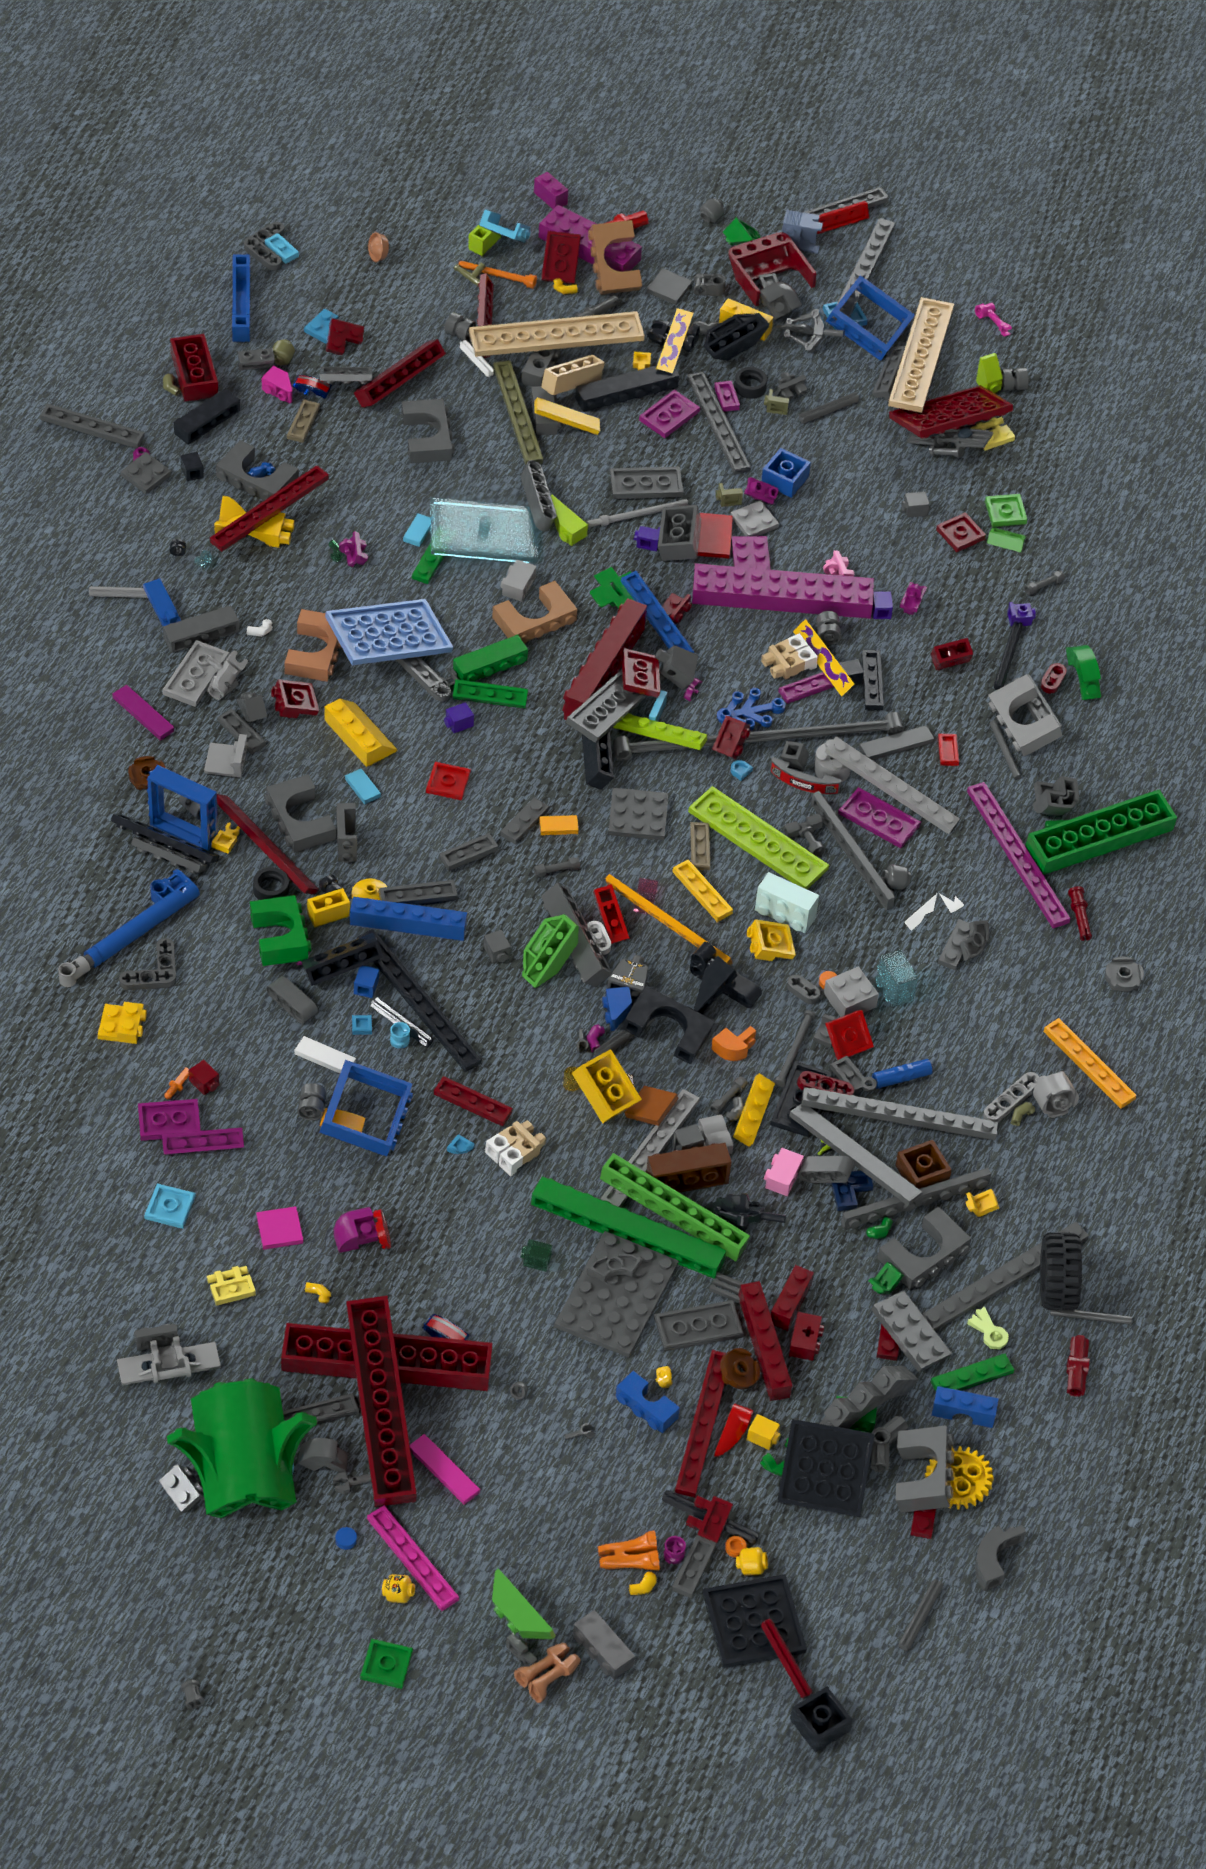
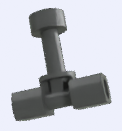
[784,814,825,856]

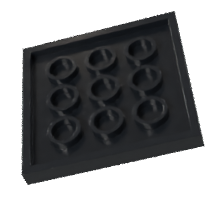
[777,1419,875,1518]
[702,1574,807,1668]

